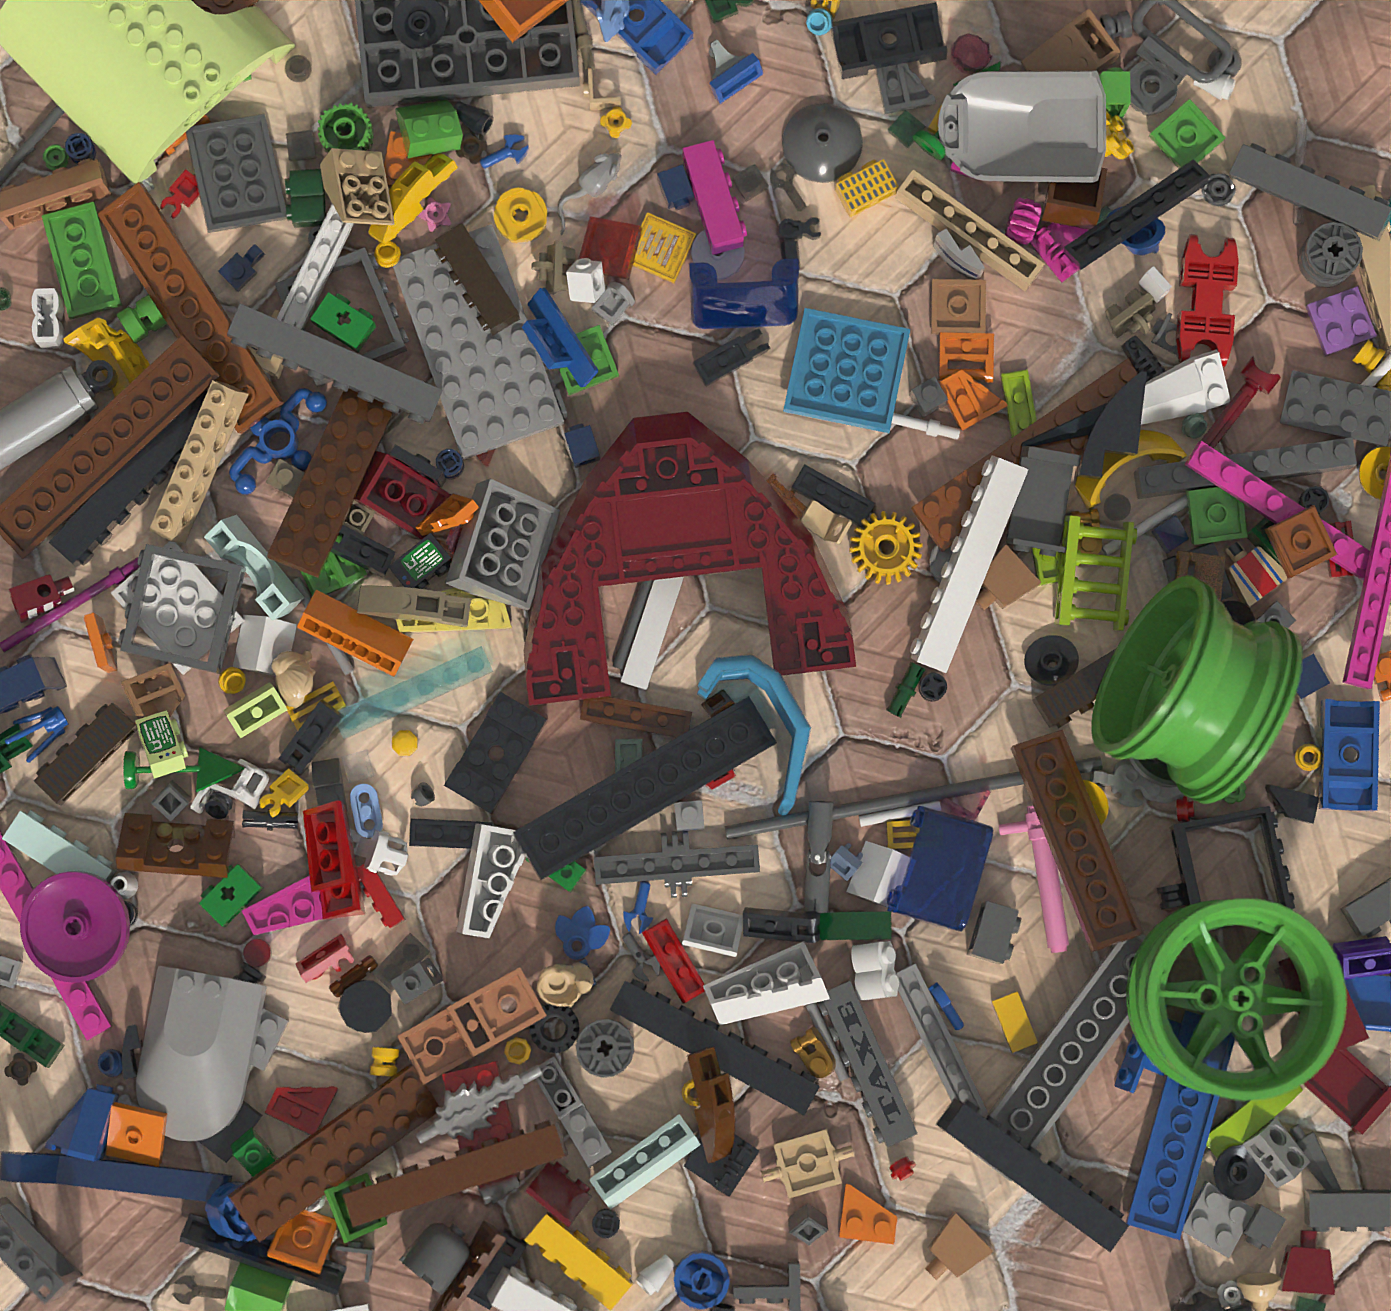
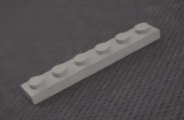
[896,964,989,1117]

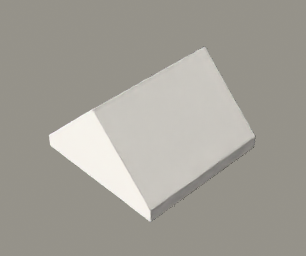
[233,615,297,676]
[846,841,917,912]
[682,903,743,957]

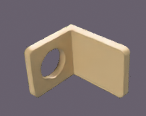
[583,68,621,110]
[800,500,852,544]

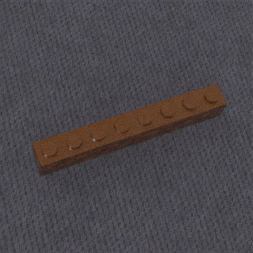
[343,1120,569,1227]

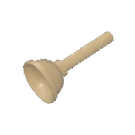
[1236,1273,1282,1311]

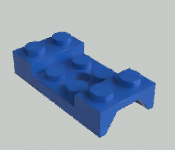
[580,0,693,75]
[1319,699,1380,812]

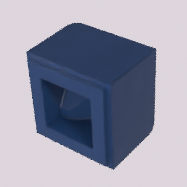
[1151,515,1189,554]

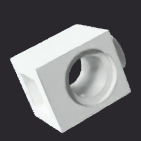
[566,258,605,303]

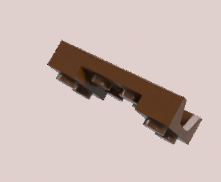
[115,813,235,878]

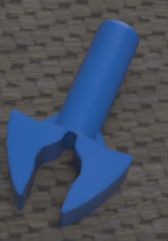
[480,134,529,169]
[623,881,653,934]
[928,982,964,1030]

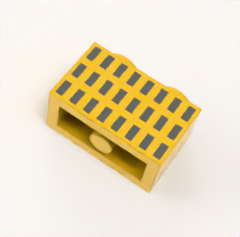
[835,159,899,218]

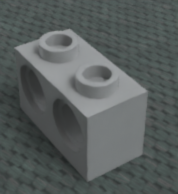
[1243,1118,1311,1188]

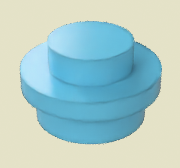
[806,8,833,35]

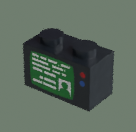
[388,533,452,589]

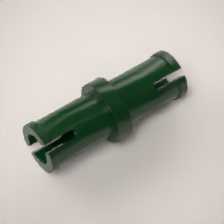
[886,662,926,718]

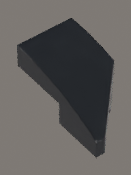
[1265,784,1320,824]
[122,1024,143,1079]

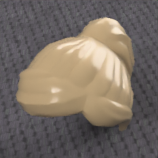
[271,650,316,708]
[536,962,594,1007]

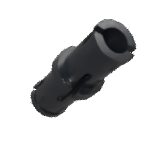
[242,809,298,831]

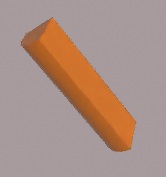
[297,590,414,677]

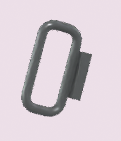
[1132,0,1233,86]

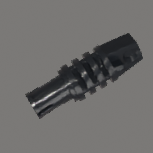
[1121,335,1166,382]

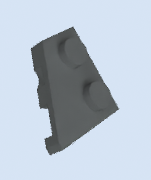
[875,63,936,114]

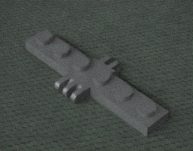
[594,831,760,898]

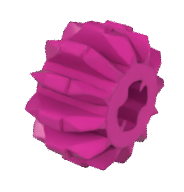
[1005,198,1041,245]

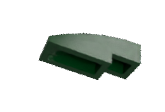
[817,911,892,940]

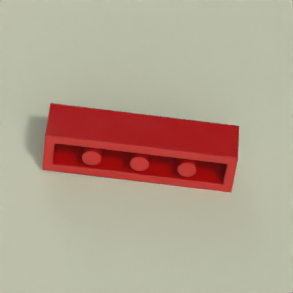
[357,863,406,928]

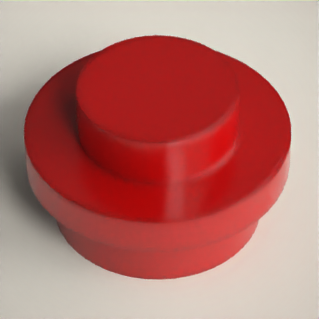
[1176,796,1195,822]
[889,1156,916,1181]

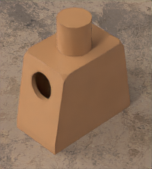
[975,544,1041,611]
[925,1212,993,1281]

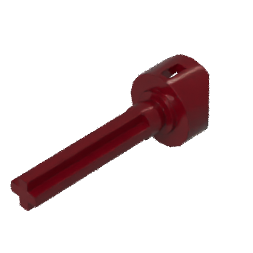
[1200,356,1281,449]

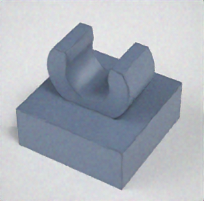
[830,843,863,881]

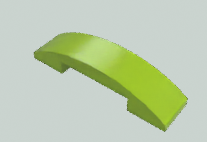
[1206,1086,1303,1158]

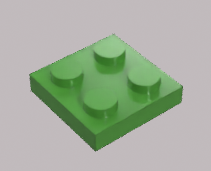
[1149,99,1226,169]
[1186,486,1248,545]

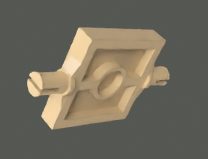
[761,1129,854,1198]

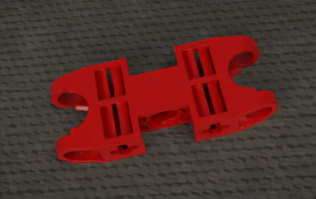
[1175,234,1239,367]

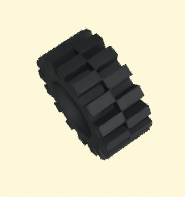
[529,1004,580,1053]

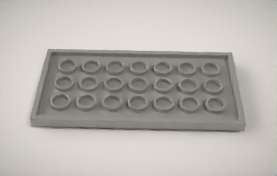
[393,224,565,460]

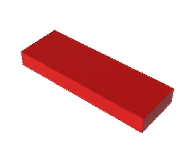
[642,918,705,1004]

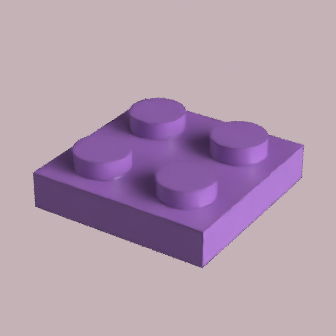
[1306,286,1377,356]

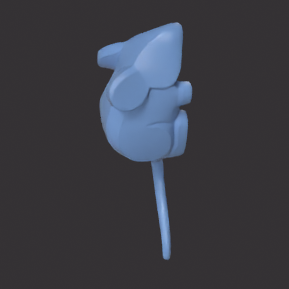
[596,0,630,42]

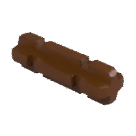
[329,955,378,998]

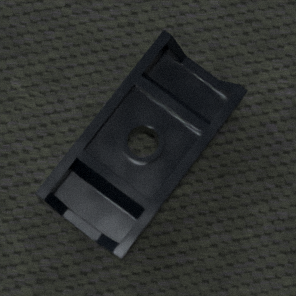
[831,2,948,79]
[444,692,548,814]

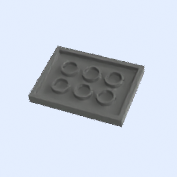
[185,114,287,233]

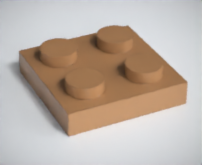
[931,279,986,334]

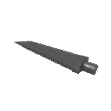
[1289,1124,1342,1190]

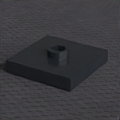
[390,445,446,488]

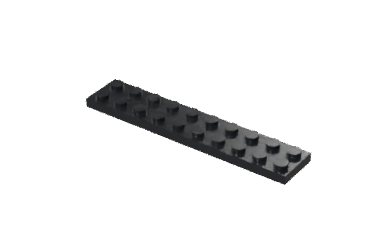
[513,696,777,881]

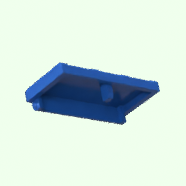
[1344,975,1391,1032]

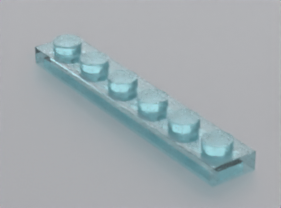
[337,646,493,739]

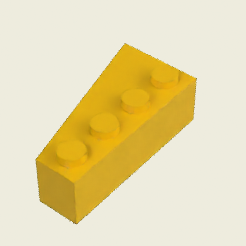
[525,1211,633,1311]

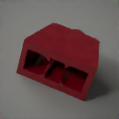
[1278,1230,1335,1295]

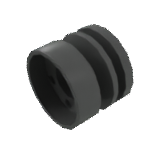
[1298,222,1363,288]
[576,1019,634,1078]

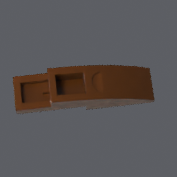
[687,1047,735,1163]

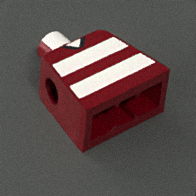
[9,574,74,623]

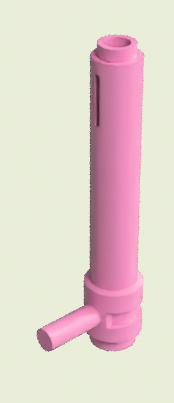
[999,806,1069,953]

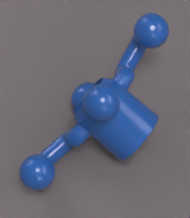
[229,388,327,495]

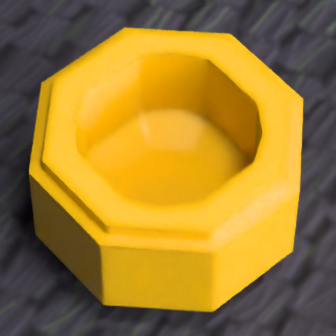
[392,730,418,756]
[504,1037,532,1064]

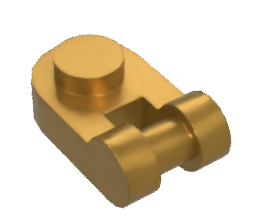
[1070,508,1102,555]
[790,1027,836,1078]

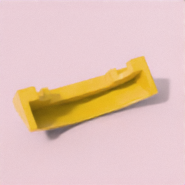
[63,318,150,397]
[1075,430,1187,510]

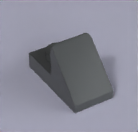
[312,758,348,812]

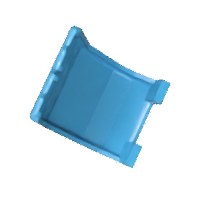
[697,655,811,816]

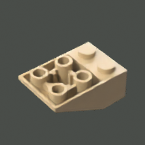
[320,148,395,225]

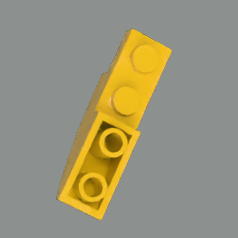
[368,153,458,245]

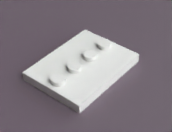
[111,541,245,675]

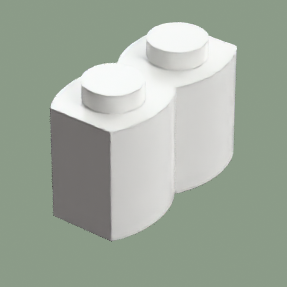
[32,288,65,349]
[852,941,899,1001]

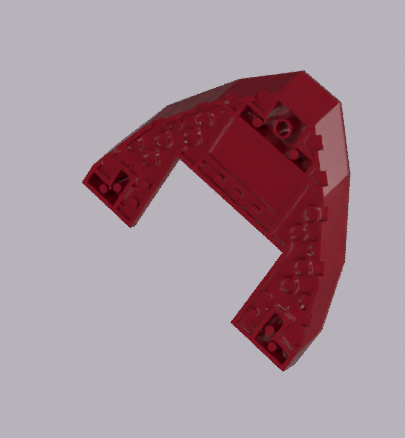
[523,411,856,706]

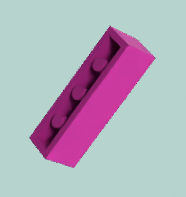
[682,140,747,255]

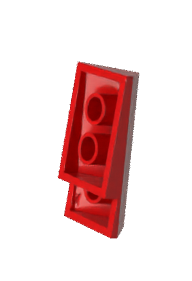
[303,801,366,919]

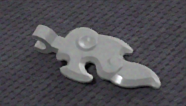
[1090,759,1189,807]

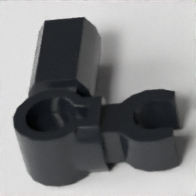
[777,217,821,272]

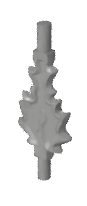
[416,1065,543,1144]

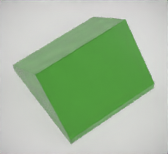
[324,1172,388,1243]
[225,1262,293,1311]

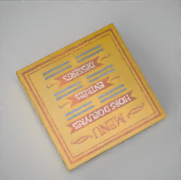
[625,212,696,284]

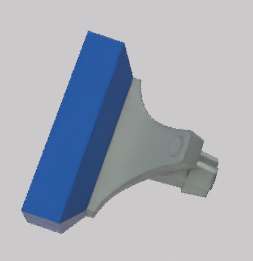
[709,39,763,104]

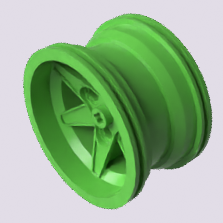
[1091,576,1302,804]
[1126,899,1346,1100]

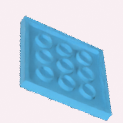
[783,308,910,433]

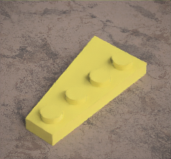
[396,587,512,633]

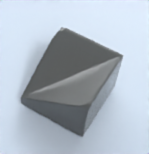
[151,780,192,822]
[788,1203,828,1245]

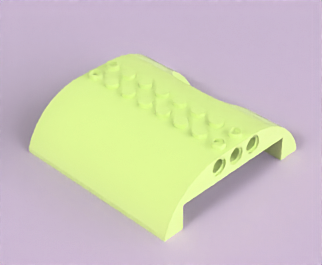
[0,0,295,185]

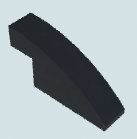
[1077,371,1147,479]

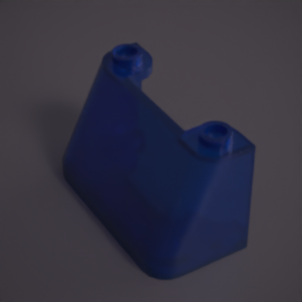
[689,258,799,329]
[887,806,993,932]

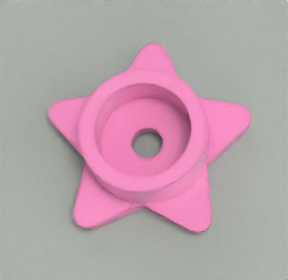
[418,197,451,232]

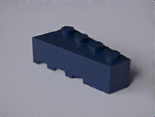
[0,654,67,714]

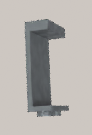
[1006,446,1081,557]

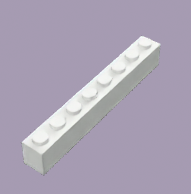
[910,456,1028,673]

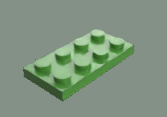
[42,201,123,320]

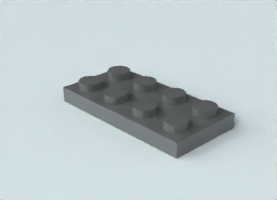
[1280,370,1391,447]

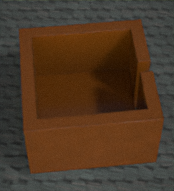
[1042,168,1108,230]

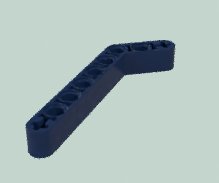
[0,1151,233,1202]

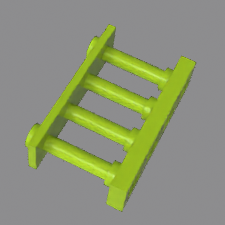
[1054,516,1137,631]

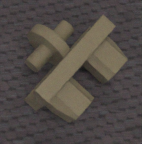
[531,241,575,294]
[1105,288,1156,338]

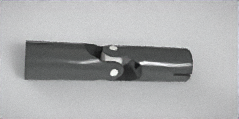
[804,801,834,913]

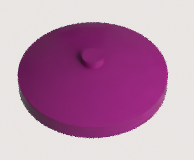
[20,871,130,983]

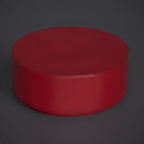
[243,939,272,967]

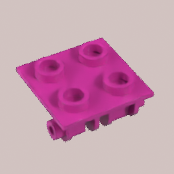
[1030,223,1088,283]

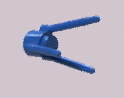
[5,706,69,763]

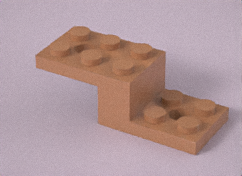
[397,967,547,1085]

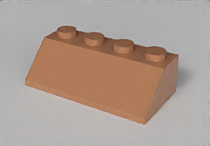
[0,159,112,230]

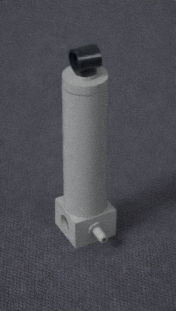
[0,360,117,470]

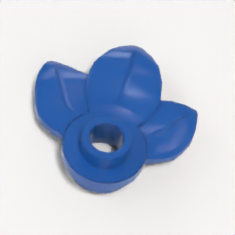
[555,906,610,960]

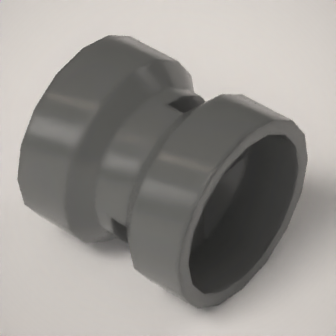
[1100,11,1132,40]

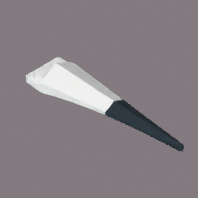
[1021,350,1231,446]

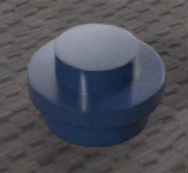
[98,1049,122,1077]

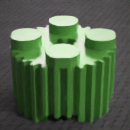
[318,102,374,153]

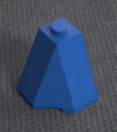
[45,1084,119,1162]

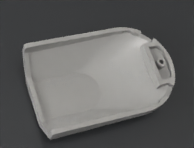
[938,70,1106,182]
[136,966,267,1141]

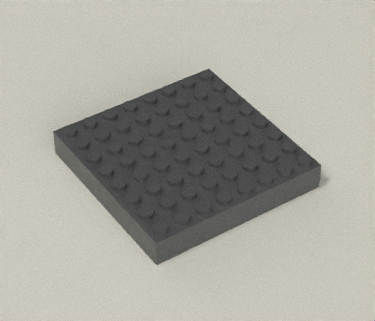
[355,0,580,108]

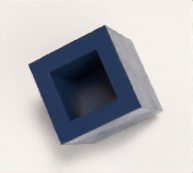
[657,164,694,210]
[564,424,600,468]

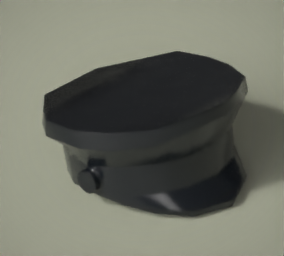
[338,980,392,1033]

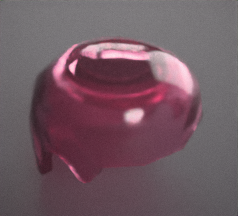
[950,33,993,75]

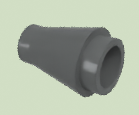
[477,1173,520,1205]

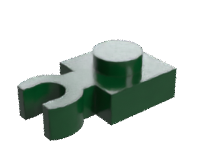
[704,0,754,24]

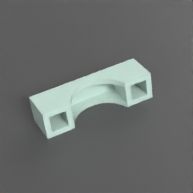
[204,515,305,621]

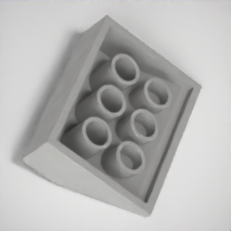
[445,478,560,610]

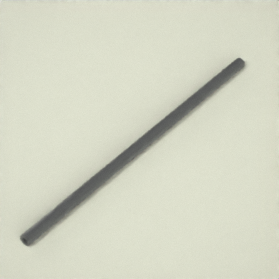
[725,756,1103,840]

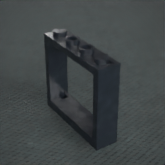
[1169,806,1295,931]

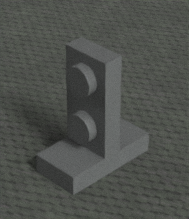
[733,1262,801,1311]

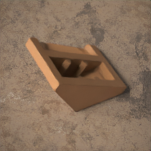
[121,663,185,718]

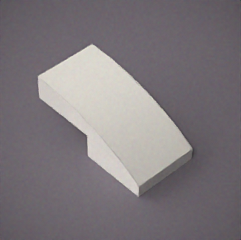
[1139,266,1172,303]

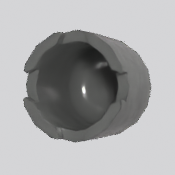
[399,1223,470,1295]

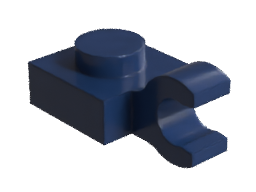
[218,244,265,292]

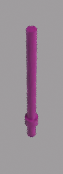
[0,557,141,653]

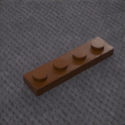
[580,696,692,738]

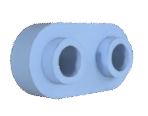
[350,784,383,838]

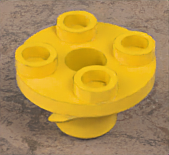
[1105,111,1135,160]

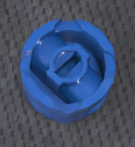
[205,1181,256,1241]
[674,1251,730,1310]

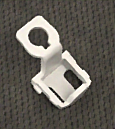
[190,758,269,814]
[350,829,408,876]

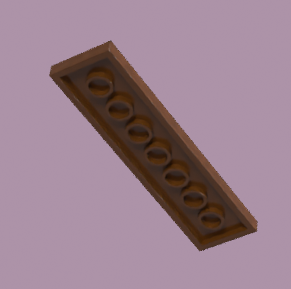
[267,388,394,578]
[1010,729,1144,952]
[227,1064,440,1242]

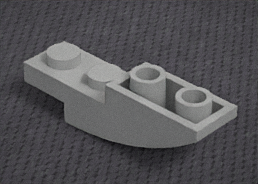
[535,1057,613,1168]

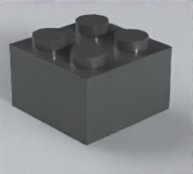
[967,901,1022,964]

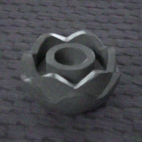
[1208,47,1242,78]
[1202,174,1236,206]

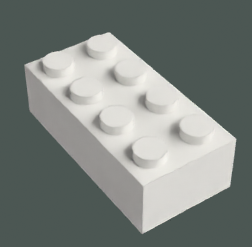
[487,1266,593,1311]

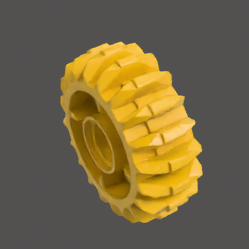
[849,511,923,585]

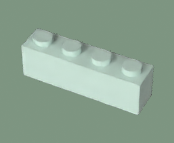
[2,810,116,882]
[589,1114,701,1210]

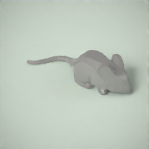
[558,153,622,235]

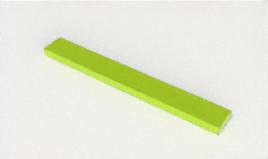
[1000,369,1061,586]

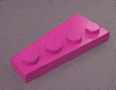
[242,876,365,935]

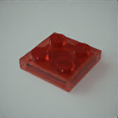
[579,216,643,280]

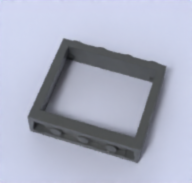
[275,247,409,387]
[118,544,246,674]
[0,1197,83,1304]

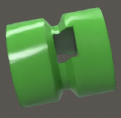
[116,294,167,344]

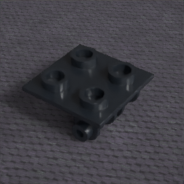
[684,1134,760,1197]

